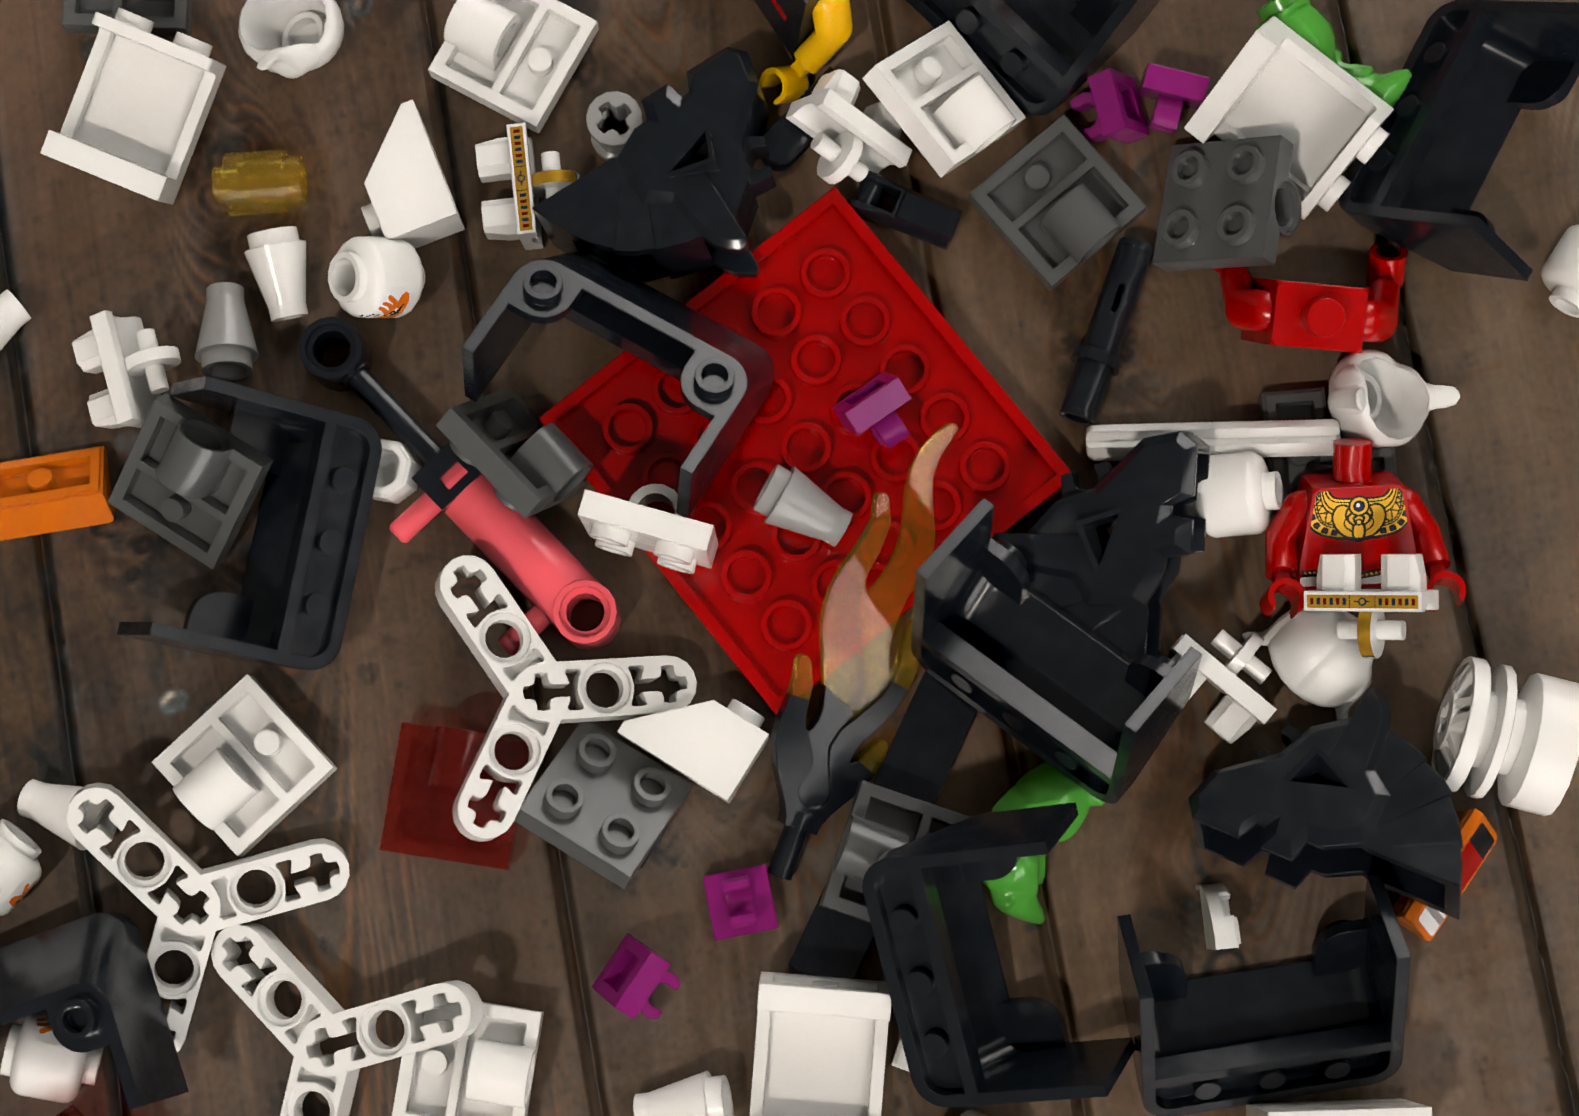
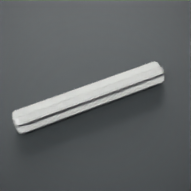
[1086,419,1341,461]

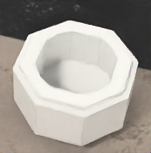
[373,439,422,504]

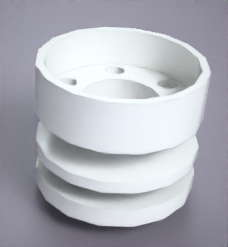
[1431,656,1579,816]

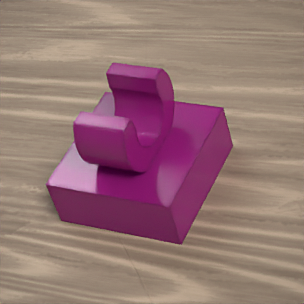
[1138,63,1210,135]
[1070,68,1150,144]
[831,372,912,449]
[703,864,779,941]
[591,933,681,1020]

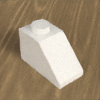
[361,99,465,249]
[617,699,770,804]

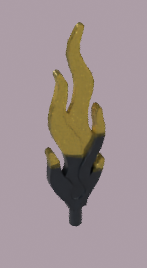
[767,423,958,880]

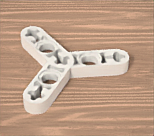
[435,555,697,842]
[66,782,350,1052]
[211,922,483,1116]

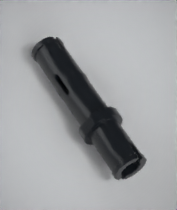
[1059,237,1154,426]

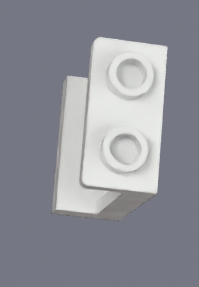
[40,7,227,205]
[1184,16,1394,220]
[749,971,891,1116]

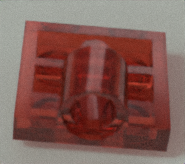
[380,722,529,870]

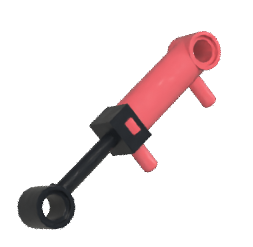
[299,316,622,656]

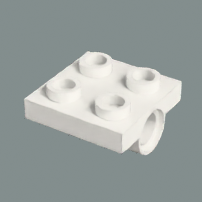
[428,0,599,134]
[862,21,1026,178]
[578,484,718,574]
[152,674,338,857]
[392,1000,544,1116]

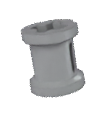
[586,91,643,161]

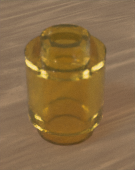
[212,150,308,216]

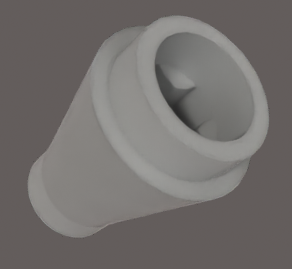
[195,282,259,380]
[752,464,853,547]

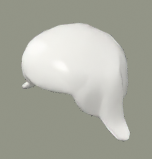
[238,0,344,79]
[1327,349,1460,448]
[1242,608,1373,721]

